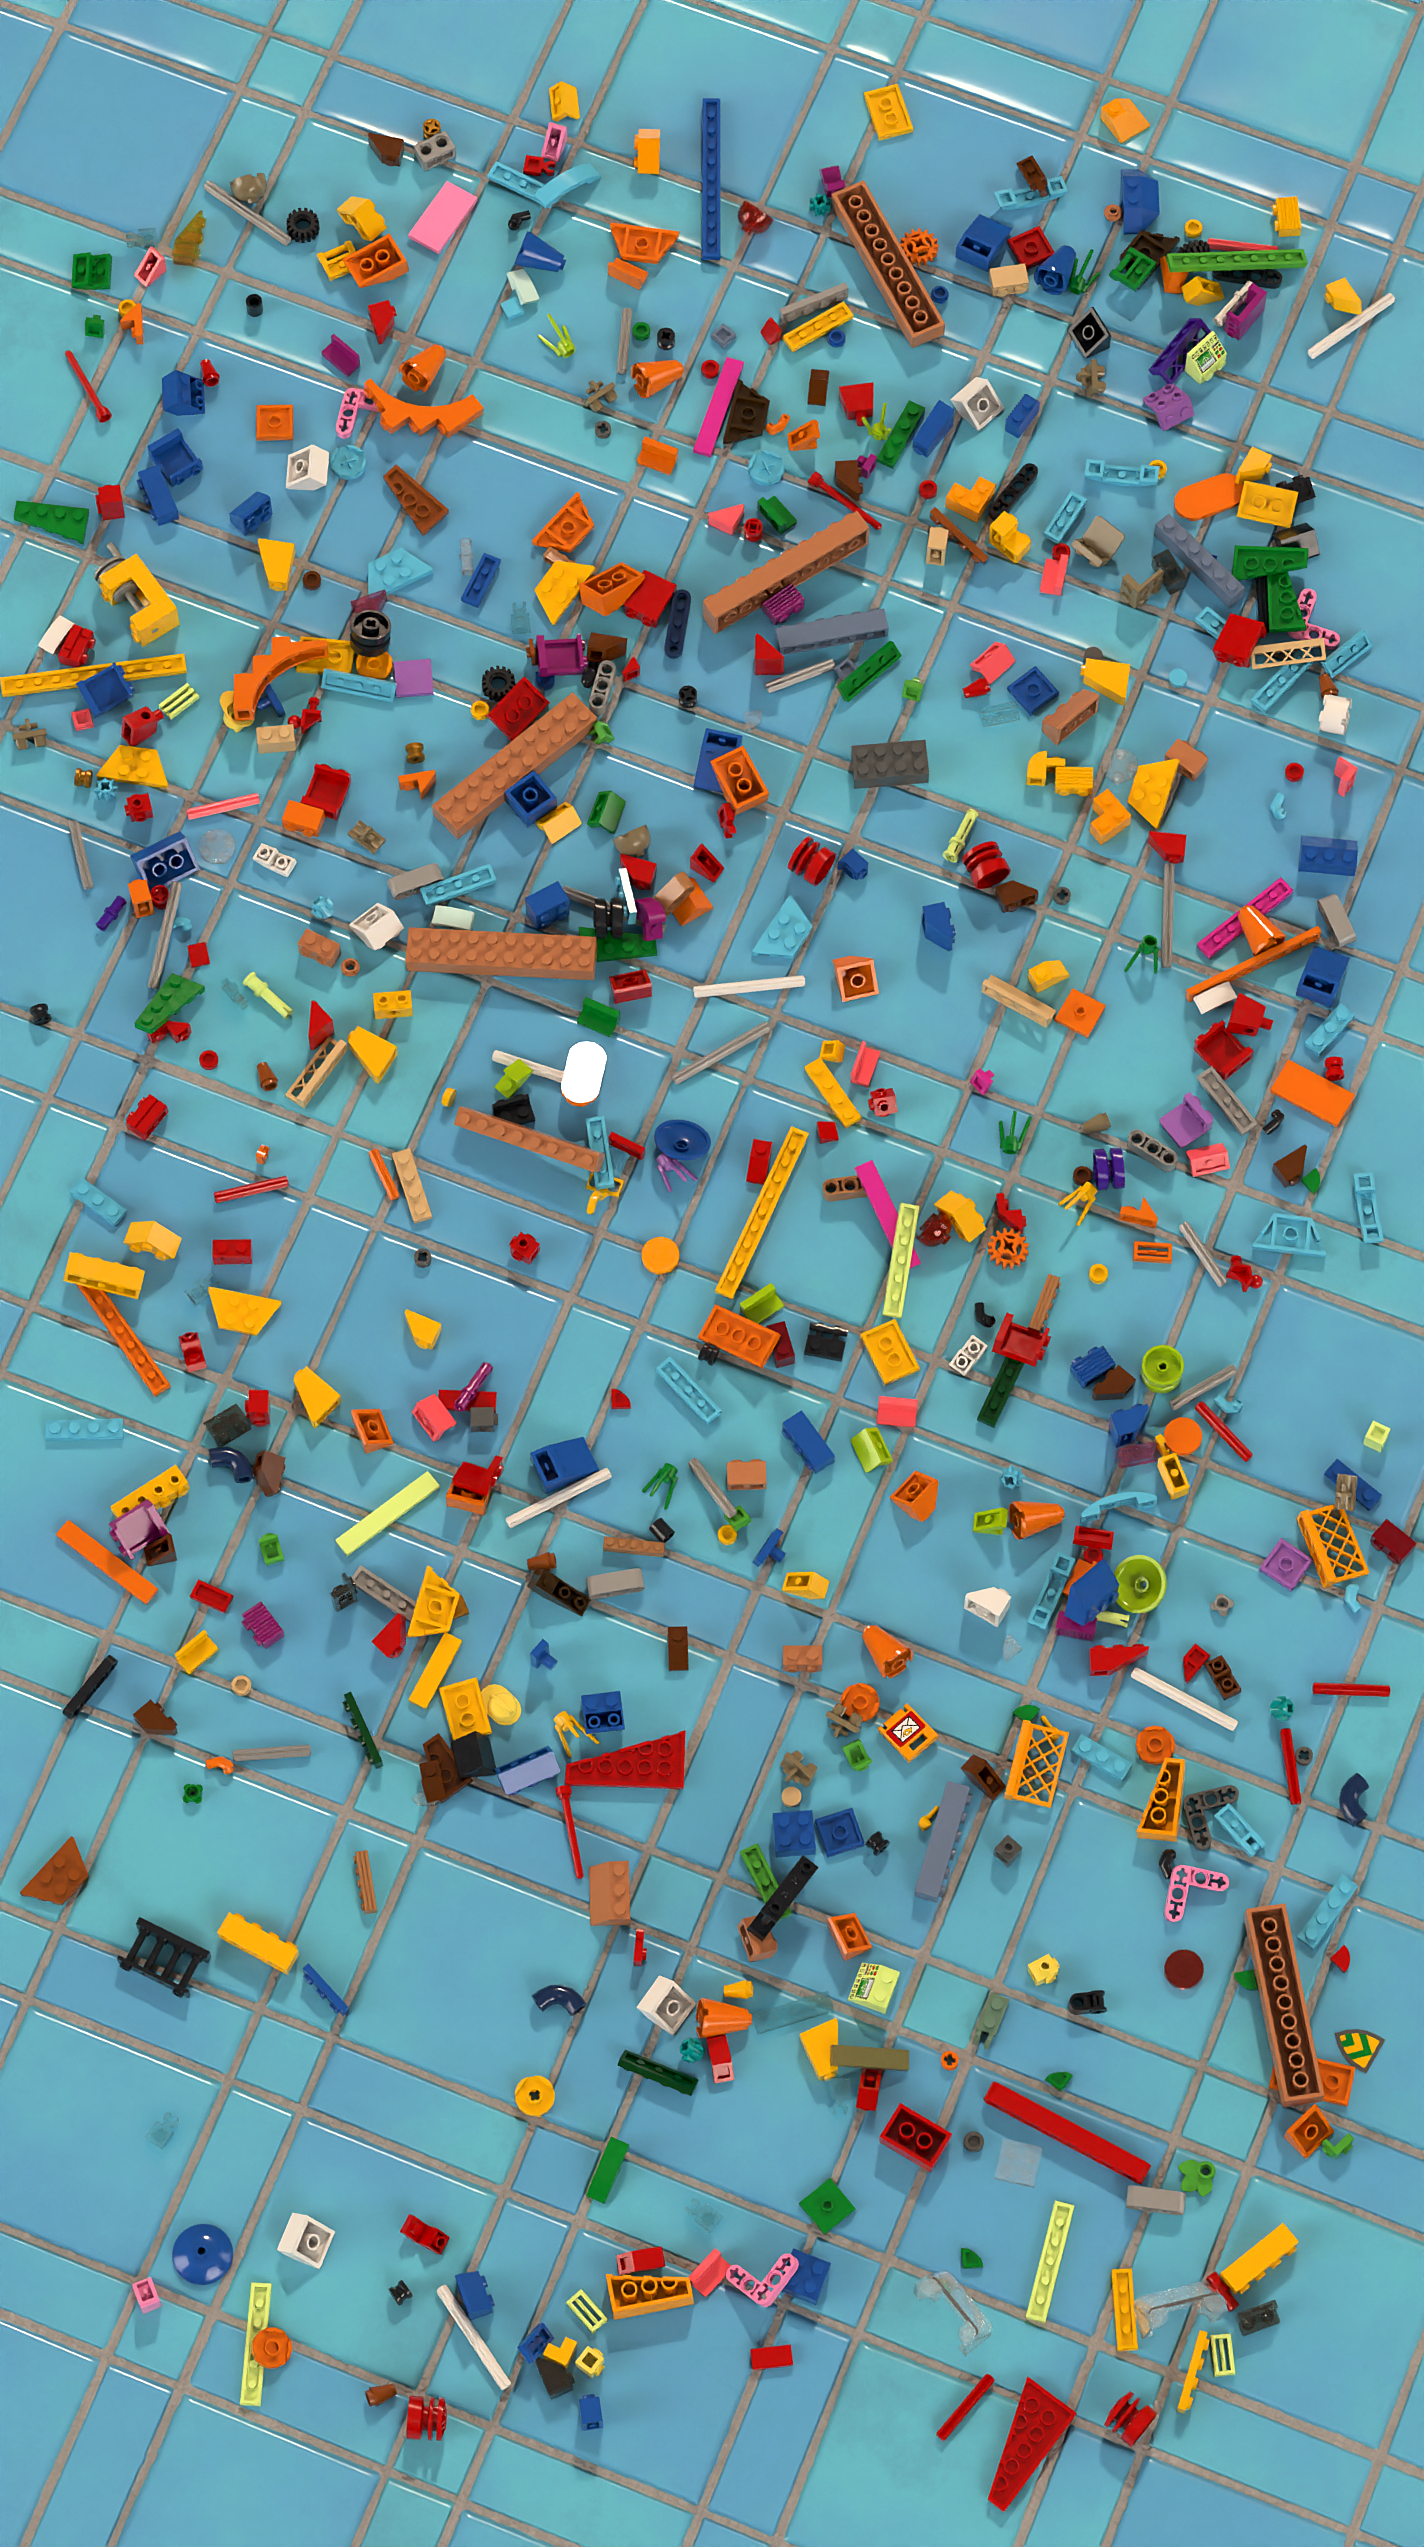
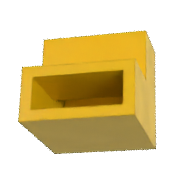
[543,2337,577,2370]

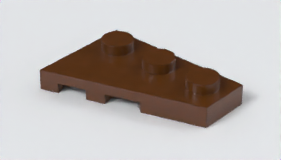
[423,1733,473,1804]

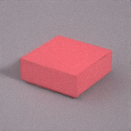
[71,708,94,731]

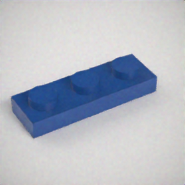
[461,553,501,608]
[1324,1459,1382,1511]
[303,1963,349,2016]

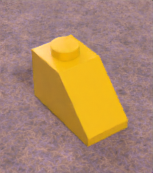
[1181,276,1224,306]
[1324,277,1362,315]
[1235,447,1273,484]
[1027,960,1070,993]
[405,1309,442,1350]
[782,1572,830,1599]

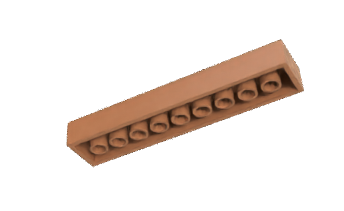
[831,180,945,348]
[703,511,870,634]
[432,692,597,840]
[405,927,598,980]
[1244,1903,1324,2108]

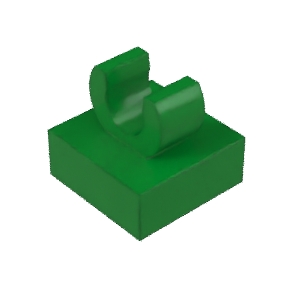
[85,315,105,338]

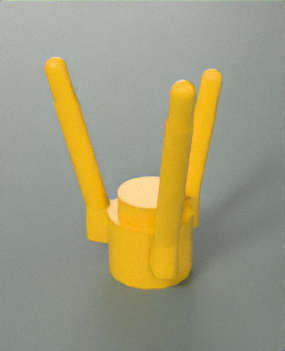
[1058,1182,1097,1226]
[554,1711,600,1758]

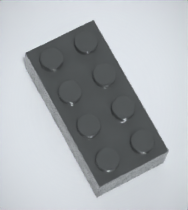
[851,740,929,789]

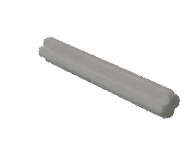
[617,308,632,375]
[766,659,835,693]
[69,820,93,890]
[1179,1221,1227,1287]
[1169,1364,1237,1410]
[688,1458,737,1518]
[233,1745,311,1761]

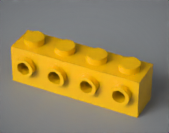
[63,1252,145,1299]
[110,1465,190,1519]
[217,1912,299,1975]
[1220,2223,1299,2295]

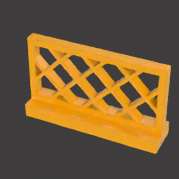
[1296,1504,1369,1589]
[1004,1720,1069,1808]

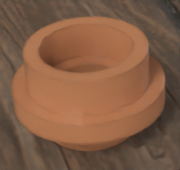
[1104,204,1122,222]
[341,958,360,977]

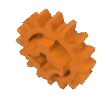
[900,228,939,267]
[987,1228,1029,1270]

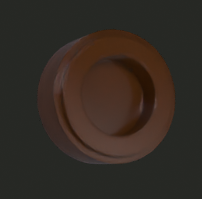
[303,571,321,590]
[1073,1166,1092,1186]

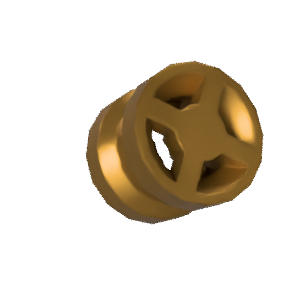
[423,119,441,140]
[405,742,425,764]
[74,768,93,788]

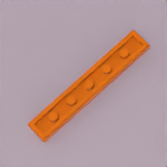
[56,1520,159,1605]

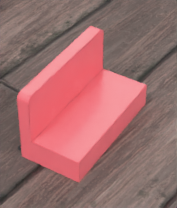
[1040,554,1069,596]
[970,642,1015,684]
[1334,756,1358,797]
[850,1041,880,1088]
[1186,1143,1230,1177]
[411,1394,457,1442]
[877,1396,918,1428]
[689,2248,731,2297]

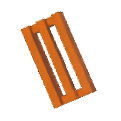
[1133,1241,1172,1264]

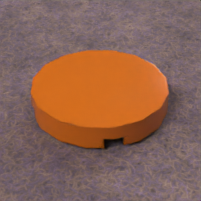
[1164,1417,1202,1456]
[840,1683,880,1722]
[1135,1725,1175,1765]
[251,2327,292,2369]

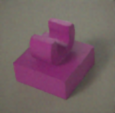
[857,454,877,479]

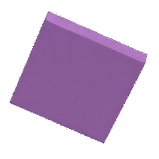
[394,659,434,698]
[1259,1538,1313,1591]

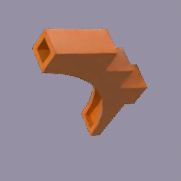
[363,378,484,438]
[233,636,329,721]

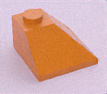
[832,956,879,1002]
[889,1470,939,1522]

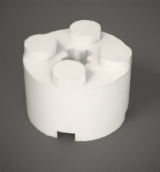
[1319,694,1352,735]

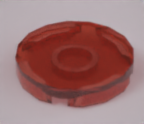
[1164,1949,1204,1989]

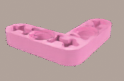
[336,388,393,439]
[1288,589,1340,650]
[1164,1865,1229,1922]
[726,2254,799,2307]

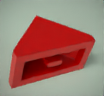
[690,844,724,882]

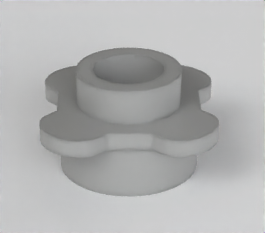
[1210,1594,1234,1616]

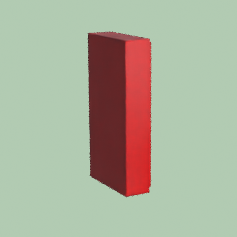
[609,1132,646,1160]
[1073,1526,1114,1550]
[190,1579,234,1614]
[750,2344,793,2371]

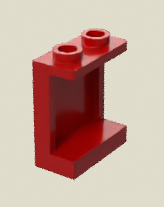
[623,570,677,628]
[1213,613,1267,668]
[300,764,351,820]
[1194,1020,1254,1081]
[992,1313,1051,1367]

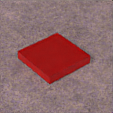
[1007,226,1054,270]

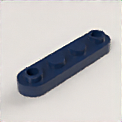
[664,589,691,659]

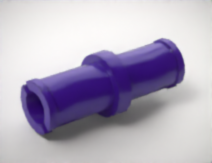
[95,896,127,932]

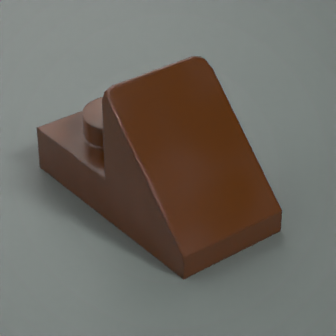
[807,369,829,406]
[419,1760,447,1803]

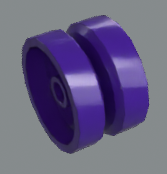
[1093,1147,1125,1191]

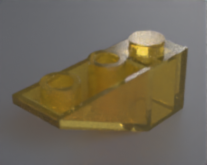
[172,210,206,267]

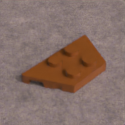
[20,1836,89,1906]

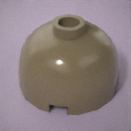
[230,173,267,204]
[613,825,651,858]

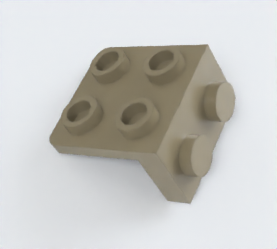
[1071,516,1125,567]
[1120,569,1164,609]

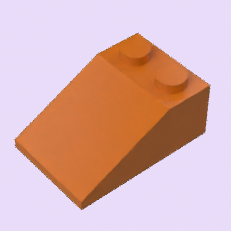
[342,233,409,288]
[579,562,645,616]
[710,746,769,816]

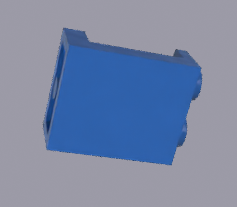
[147,428,203,487]
[76,662,135,718]

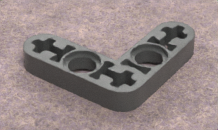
[1183,1785,1239,1851]

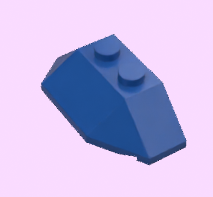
[1121,169,1160,235]

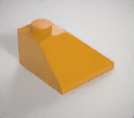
[1100,98,1150,144]

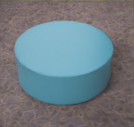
[1168,668,1187,688]

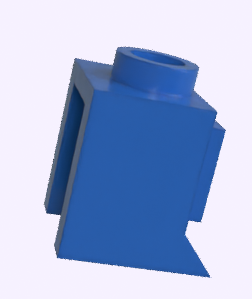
[837,848,869,880]

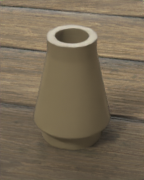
[1082,1113,1111,1134]

